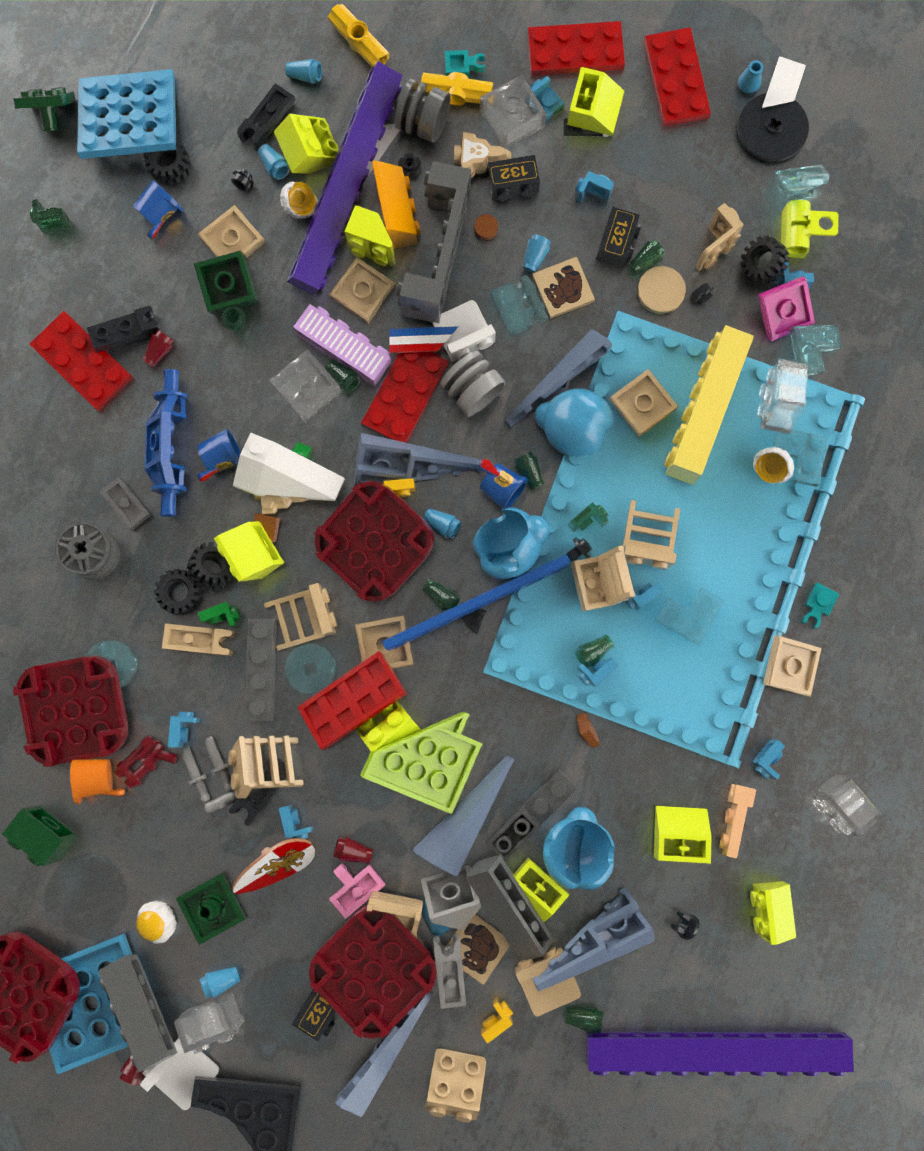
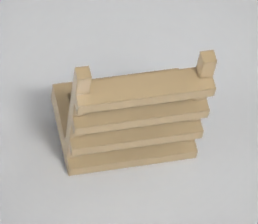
[623,500,680,570]
[570,545,635,612]
[264,583,337,651]
[228,735,304,799]
[367,891,423,936]

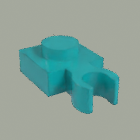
[445,50,485,77]
[801,582,839,629]

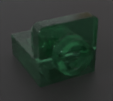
[29,199,70,232]
[568,502,609,532]

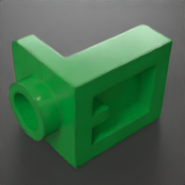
[198,602,240,628]

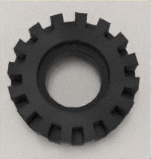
[143,138,190,185]
[740,235,790,284]
[186,542,232,591]
[154,569,203,615]

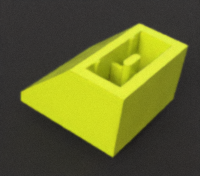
[567,67,624,136]
[274,114,339,174]
[345,205,395,267]
[214,521,284,582]
[355,701,421,751]
[654,806,712,864]
[513,857,569,922]
[750,881,796,945]

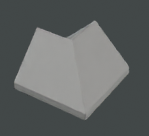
[421,864,481,930]

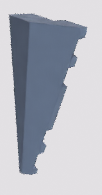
[504,329,612,429]
[354,433,482,486]
[413,755,514,877]
[533,887,655,992]
[335,991,433,1117]

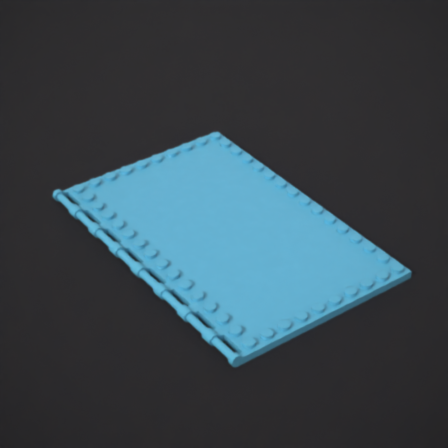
[483,311,865,769]

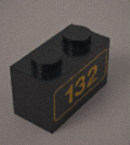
[487,155,540,201]
[596,207,642,268]
[291,989,336,1041]

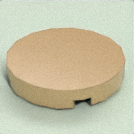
[637,266,686,315]

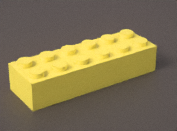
[663,325,754,485]

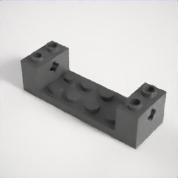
[396,161,471,323]

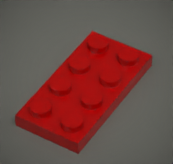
[527,21,625,76]
[644,27,711,127]
[29,311,133,412]
[361,351,450,443]
[297,651,407,750]

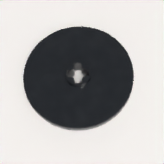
[737,93,809,162]

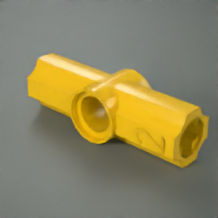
[328,4,389,67]
[421,72,493,105]

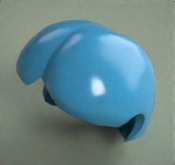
[535,389,613,457]
[473,508,550,580]
[543,807,615,890]

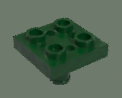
[13,87,76,131]
[176,872,246,945]

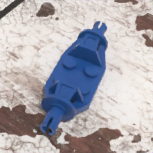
[144,369,188,517]

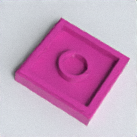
[758,276,815,341]

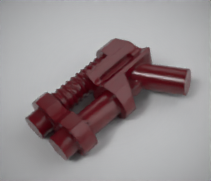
[114,735,178,789]

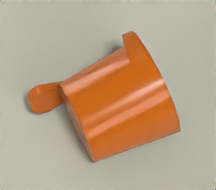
[70,759,125,804]

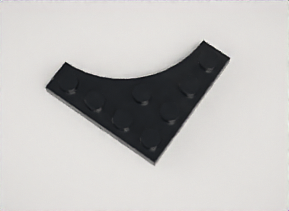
[190,1076,301,1151]

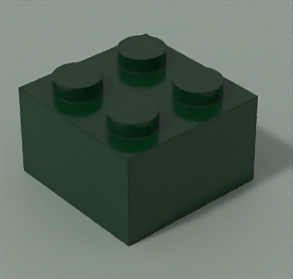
[194,250,259,315]
[2,805,79,866]

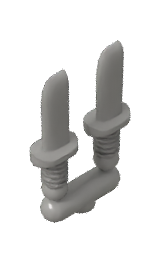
[182,736,237,813]

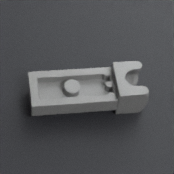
[433,933,467,1009]

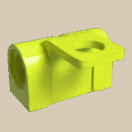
[781,200,839,258]

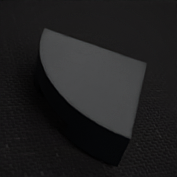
[462,602,486,634]

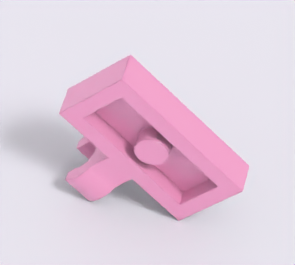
[329,863,386,919]

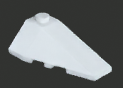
[233,433,345,501]

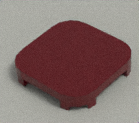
[314,481,434,602]
[13,655,128,767]
[309,906,437,1039]
[0,932,80,1064]

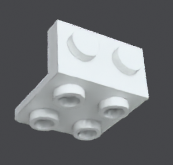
[432,300,496,362]
[140,1034,219,1110]

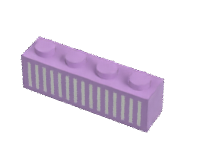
[293,304,392,387]

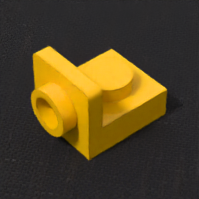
[384,478,415,497]
[481,997,513,1044]

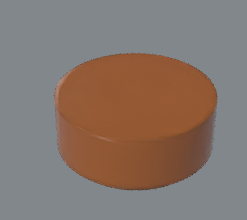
[474,214,498,240]

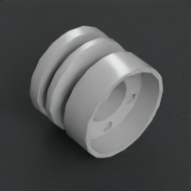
[440,350,506,417]

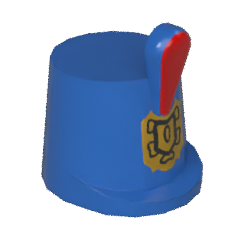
[133,180,184,239]
[197,429,241,482]
[480,459,528,510]

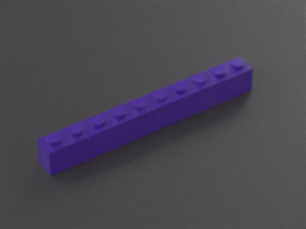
[287,61,403,295]
[586,1032,854,1076]

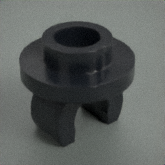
[566,537,592,562]
[671,911,700,940]

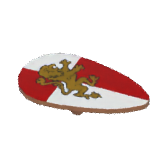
[232,838,315,894]

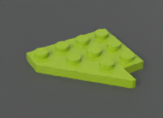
[360,712,482,814]

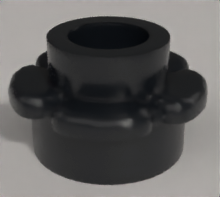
[398,153,421,177]
[231,169,254,191]
[691,283,714,304]

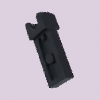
[237,83,296,151]
[87,306,160,353]
[229,757,286,826]

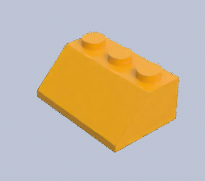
[372,161,421,249]

